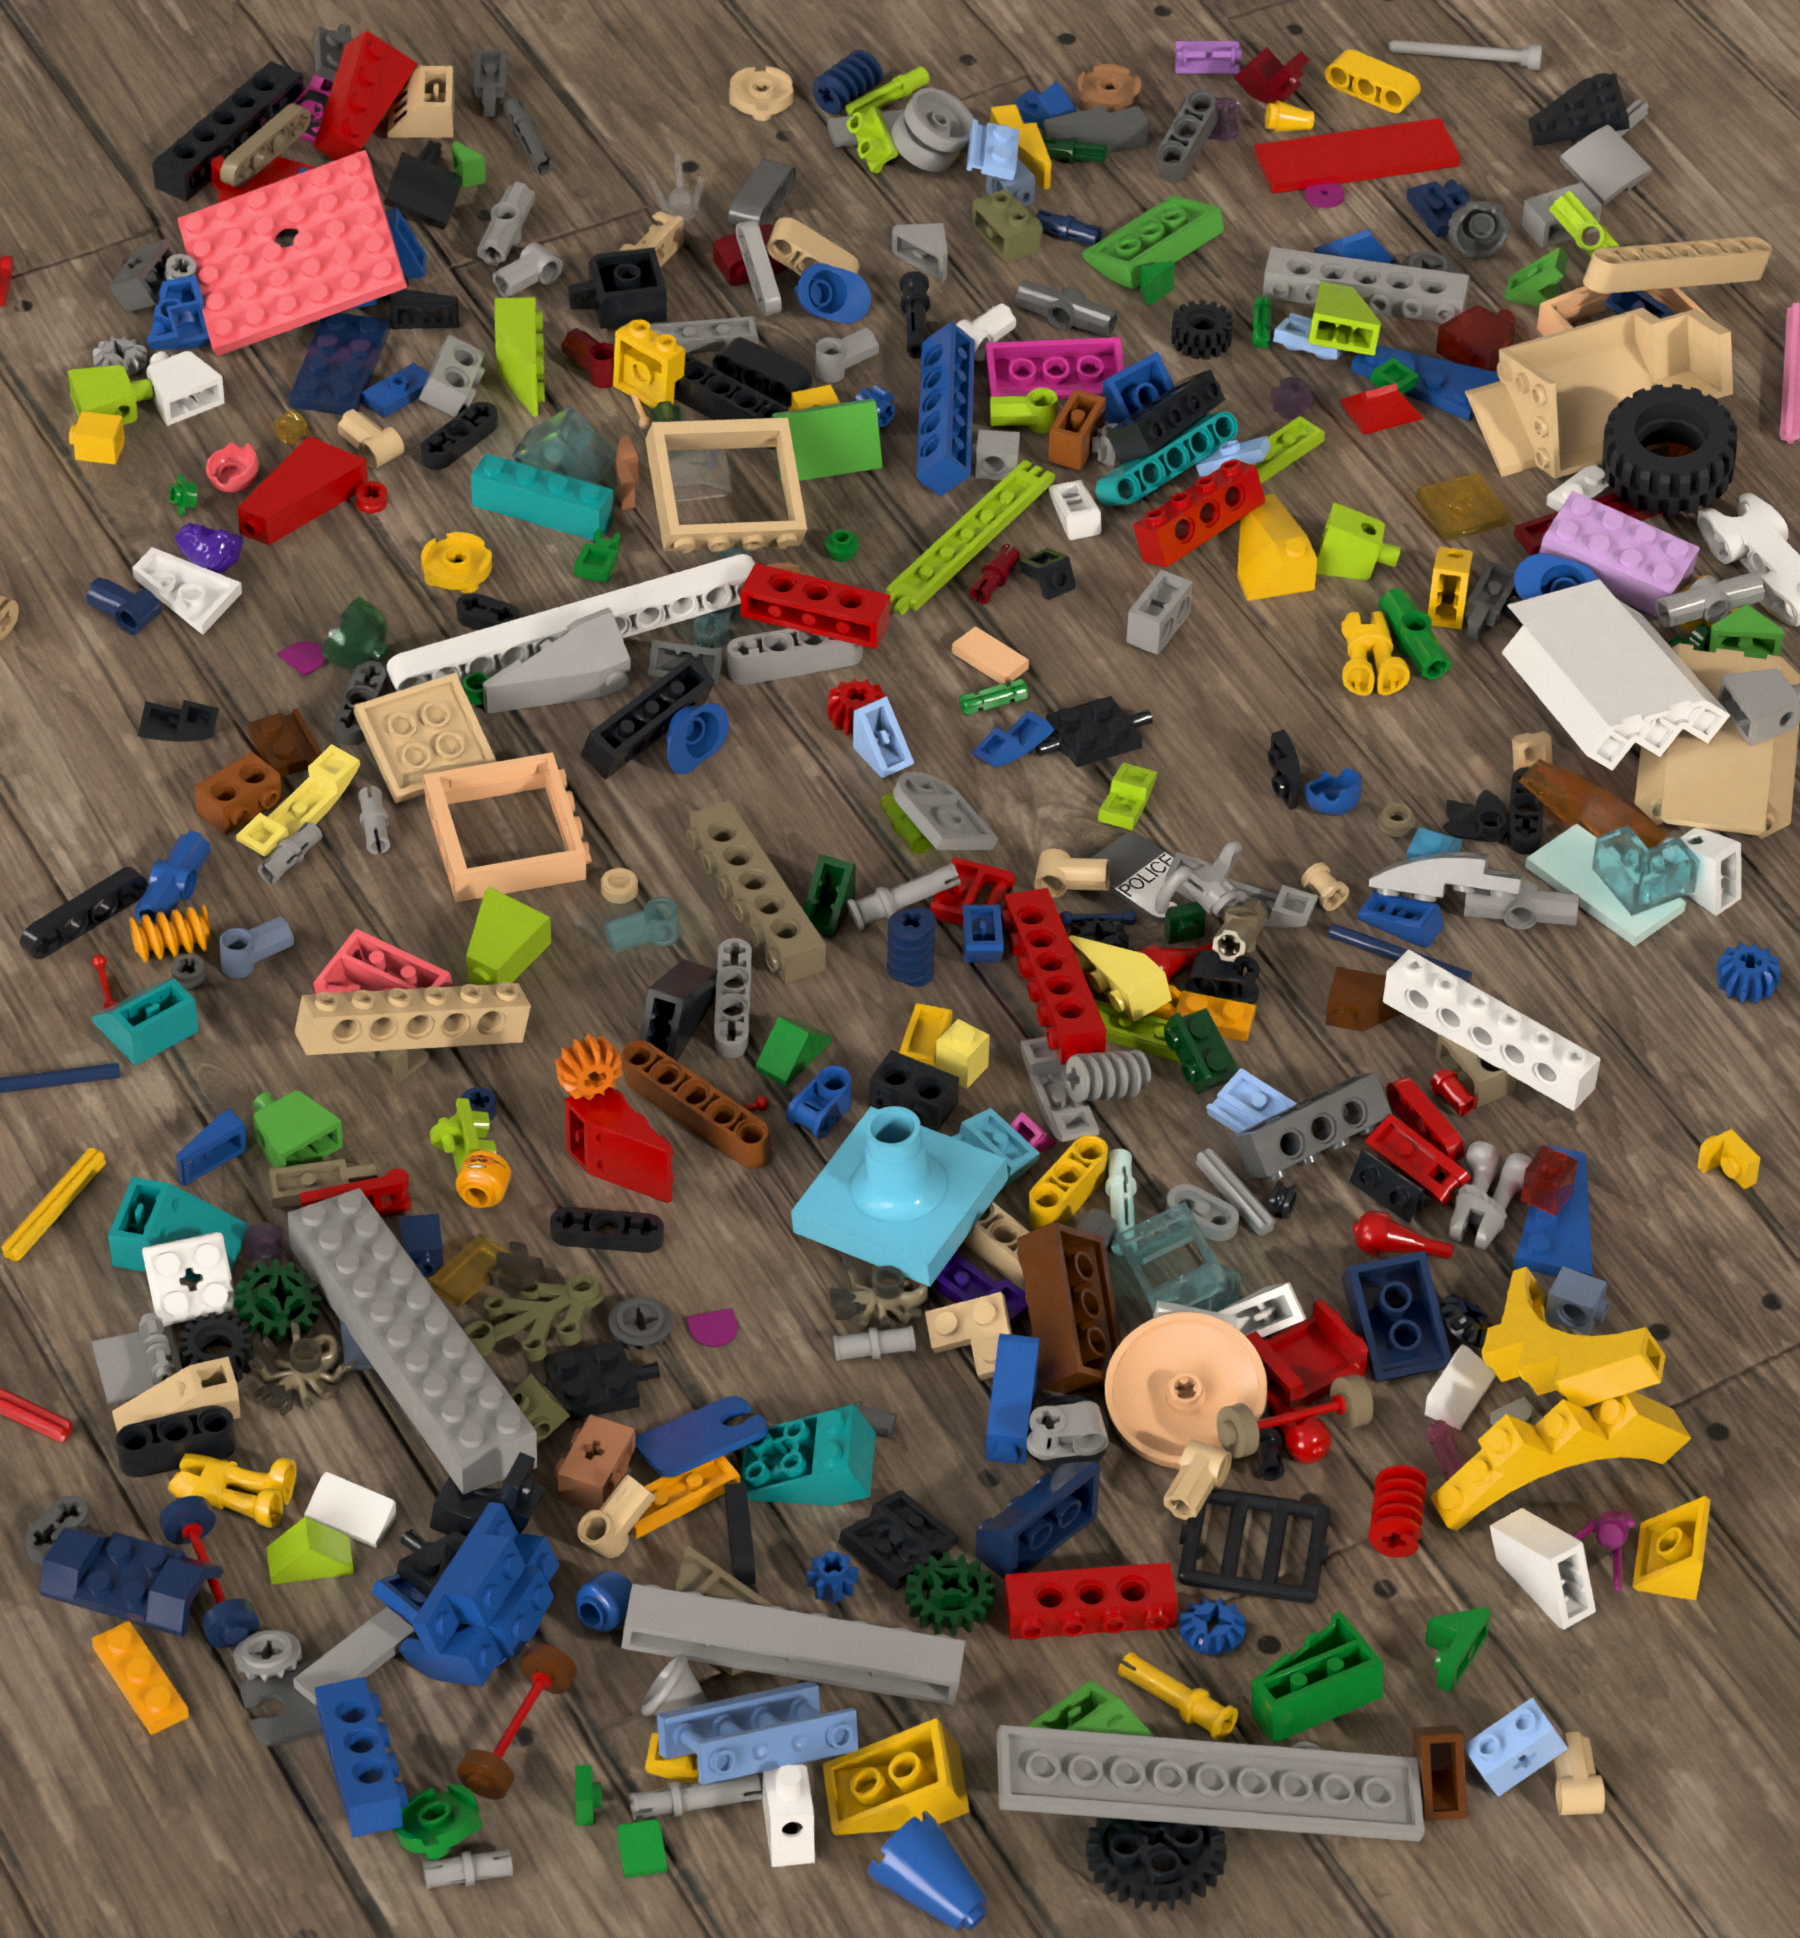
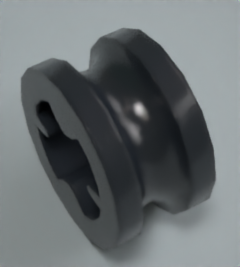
[1268,1181,1298,1219]

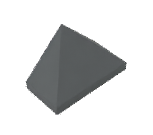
[648,640,724,686]

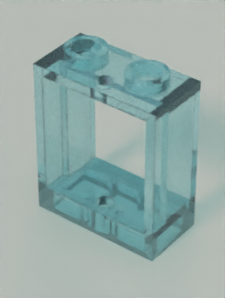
[1114,1202,1229,1315]

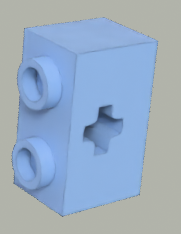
[1464,1697,1568,1797]

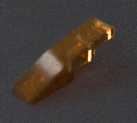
[1519,759,1667,861]

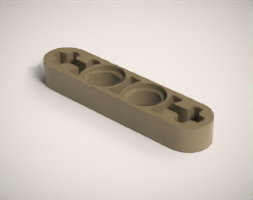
[220,103,311,188]

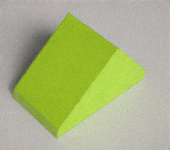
[266,1516,354,1585]

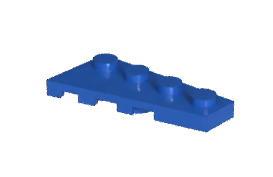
[1351,345,1501,421]
[1514,1145,1593,1277]

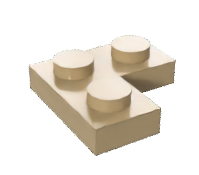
[925,1292,1012,1380]

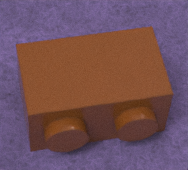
[1048,389,1106,471]

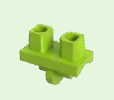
[846,106,899,174]
[429,1098,497,1175]

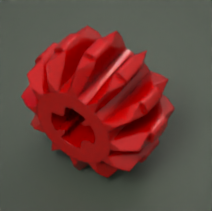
[827,677,886,736]

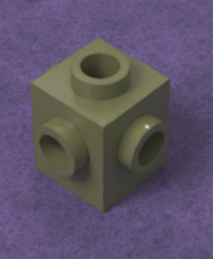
[509,1374,570,1446]

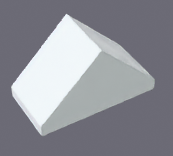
[1218,1282,1306,1337]

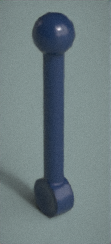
[1059,909,1137,926]

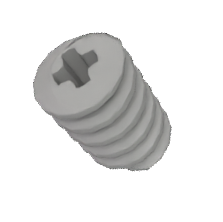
[1065,1049,1151,1102]

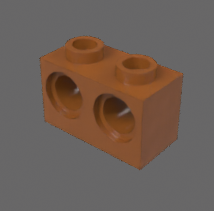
[194,751,282,835]

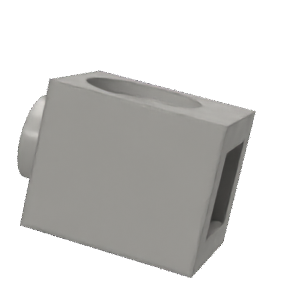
[971,430,1020,480]

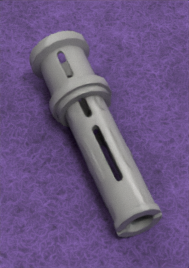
[847,862,961,932]

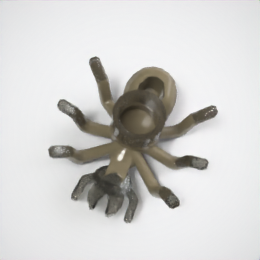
[830,1260,928,1330]
[248,1319,357,1416]

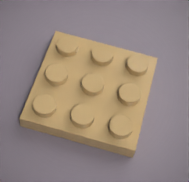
[354,673,497,804]

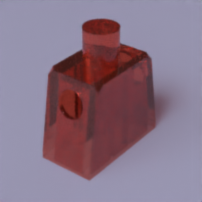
[1436,306,1515,372]

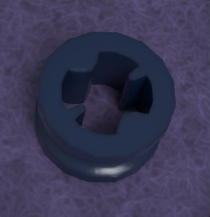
[461,1087,496,1122]

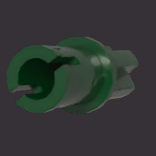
[1043,137,1107,164]

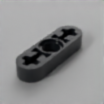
[420,402,498,470]
[1508,767,1545,854]
[550,1207,664,1253]
[724,1482,756,1585]

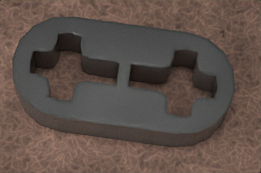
[25,1496,90,1565]

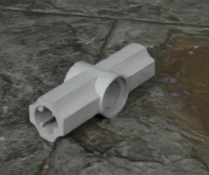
[477,182,535,266]
[1656,572,1765,628]
[1464,880,1579,930]

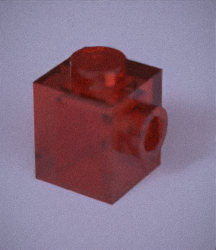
[1521,1145,1578,1216]

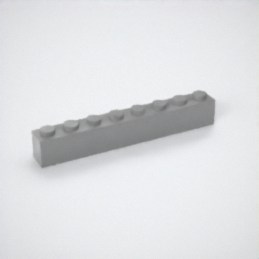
[621,1583,965,1706]

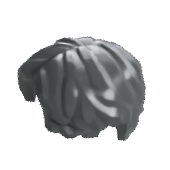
[1448,201,1511,258]

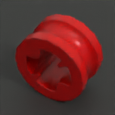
[356,481,387,514]

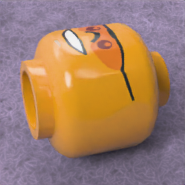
[456,1150,511,1208]

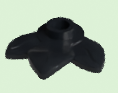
[1443,790,1509,842]

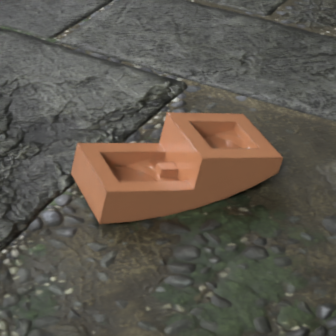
[616,435,639,510]

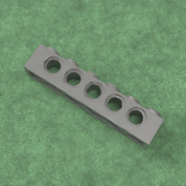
[1263,247,1470,326]

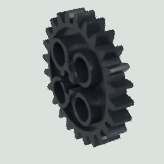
[1086,1817,1227,1911]

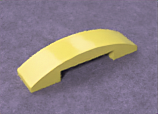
[236,744,360,856]

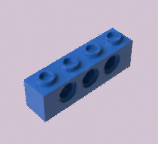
[314,1676,408,1838]

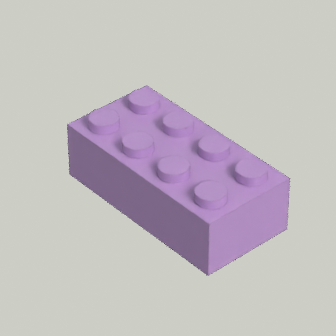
[1539,490,1700,619]

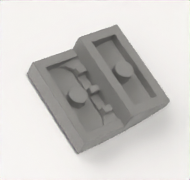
[1560,124,1652,206]

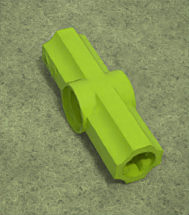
[1549,190,1621,257]

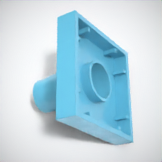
[791,1106,1008,1287]

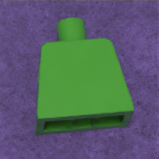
[253,1091,343,1168]

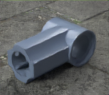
[220,916,294,978]

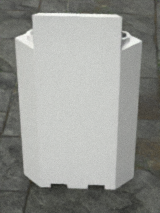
[1502,579,1730,771]

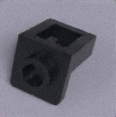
[1018,548,1076,600]

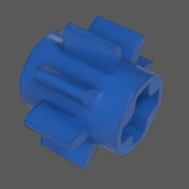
[854,385,895,427]
[807,1550,858,1603]

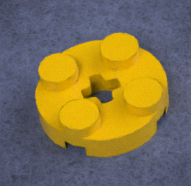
[421,532,492,593]

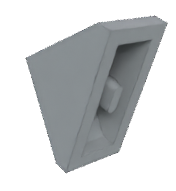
[892,223,948,282]

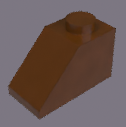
[1326,967,1403,1031]
[1412,1725,1467,1821]

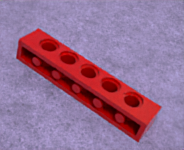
[1001,888,1106,1065]

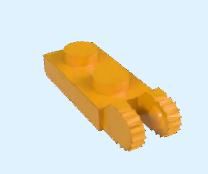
[1149,985,1256,1042]

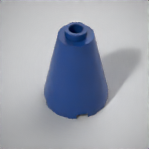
[867,1811,987,1931]

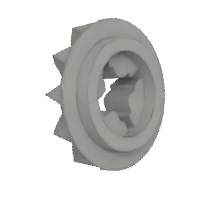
[93,335,148,375]
[234,1630,302,1682]

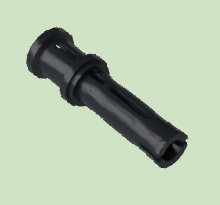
[899,271,930,359]

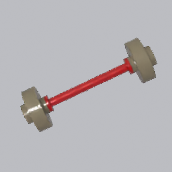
[1217,1374,1373,1458]

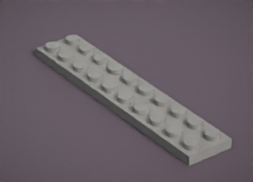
[996,1725,1425,1841]

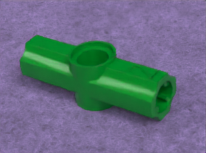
[1378,588,1451,681]

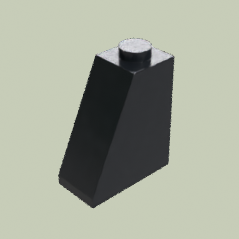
[640,959,718,1061]

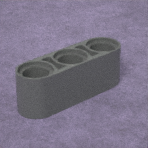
[1157,89,1218,183]
[728,158,797,226]

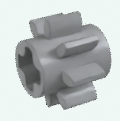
[1092,423,1121,466]

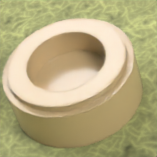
[601,868,638,904]

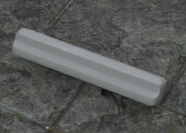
[1196,1148,1275,1236]

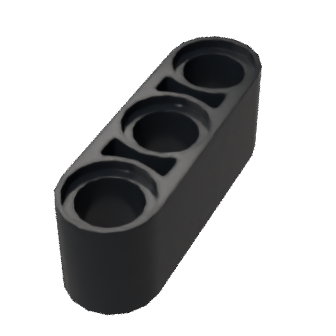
[713,337,813,407]
[116,1406,236,1478]

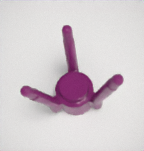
[1571,1510,1635,1592]

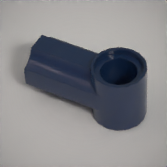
[86,577,162,635]

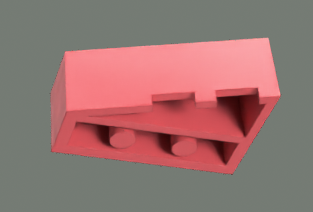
[313,929,453,994]

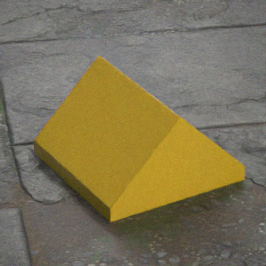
[1632,1496,1711,1600]

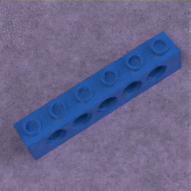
[917,321,975,497]

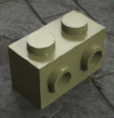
[972,189,1043,263]

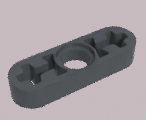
[334,661,387,745]

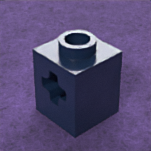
[399,1213,444,1278]

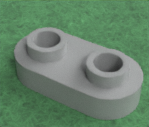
[1166,1184,1239,1241]

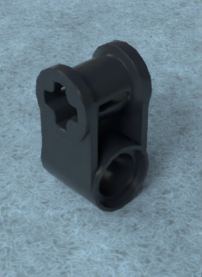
[1185,950,1260,1004]

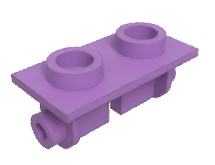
[1175,41,1241,74]

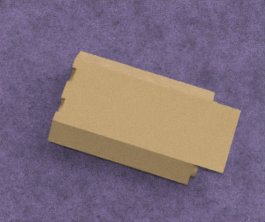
[1635,643,1800,839]

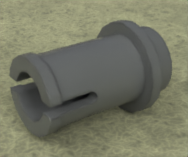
[848,1401,897,1439]

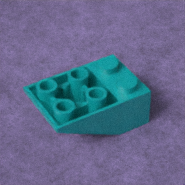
[108,1177,249,1281]
[740,1404,876,1506]

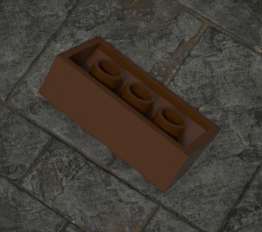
[1017,1222,1122,1394]

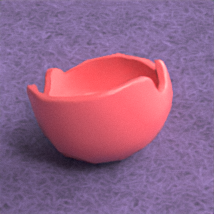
[205,442,259,493]

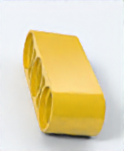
[1325,49,1421,114]
[1028,1135,1108,1231]

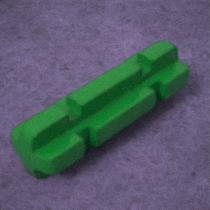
[1252,296,1272,349]
[959,679,1028,715]

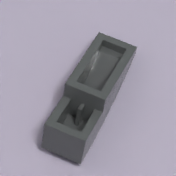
[1043,105,1149,153]

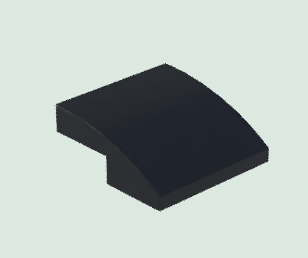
[383,152,463,230]
[838,1490,959,1590]

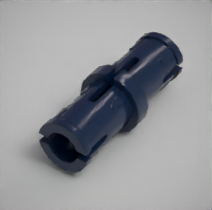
[1035,209,1103,246]

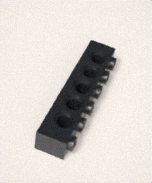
[152,61,303,202]

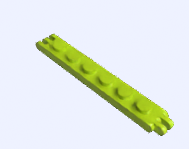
[885,460,1055,616]

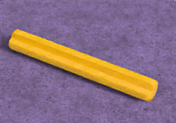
[1,1147,106,1262]

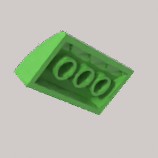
[1082,195,1224,289]

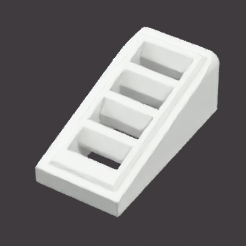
[1049,480,1102,540]

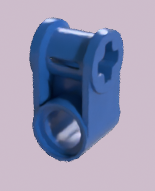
[786,1066,852,1139]

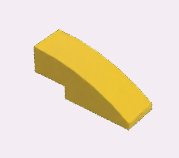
[990,104,1051,189]

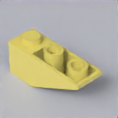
[1069,935,1172,1022]

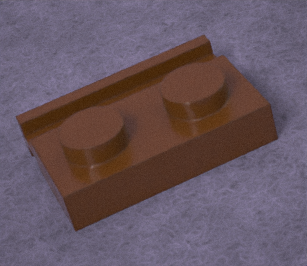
[248,708,322,778]

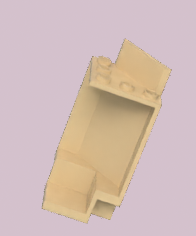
[1465,308,1733,479]

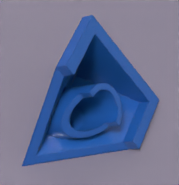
[1314,229,1396,264]

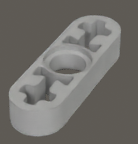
[736,220,782,317]

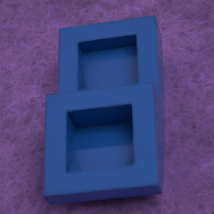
[972,710,1054,768]

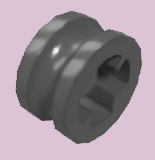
[171,954,206,991]

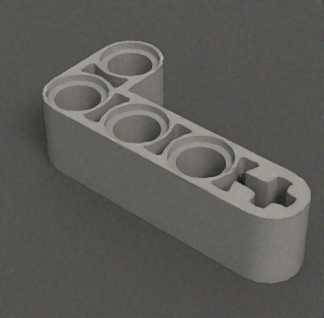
[727,628,863,685]

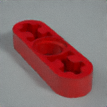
[1386,1076,1464,1162]

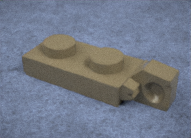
[267,1158,378,1209]

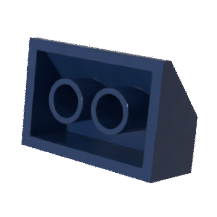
[976,1461,1100,1580]

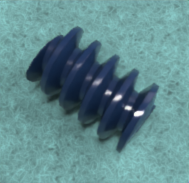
[812,50,883,114]
[887,907,936,987]

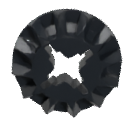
[1070,916,1129,949]
[1439,1293,1493,1348]

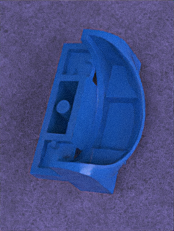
[399,1502,559,1687]

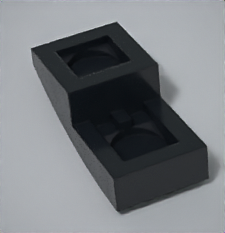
[137,700,219,741]

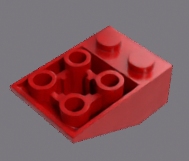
[565,1087,674,1203]

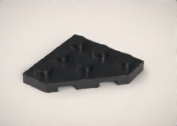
[1528,73,1630,146]

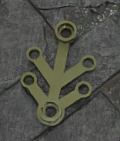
[463,1274,605,1362]

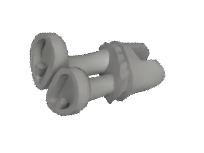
[1449,1141,1538,1250]

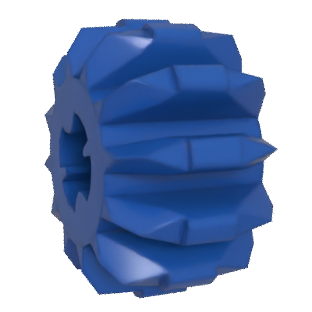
[1716,942,1781,1005]

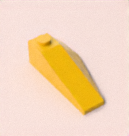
[1237,494,1317,601]

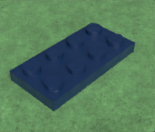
[289,312,390,415]

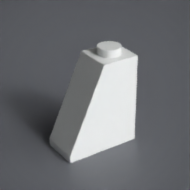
[1489,1508,1596,1630]

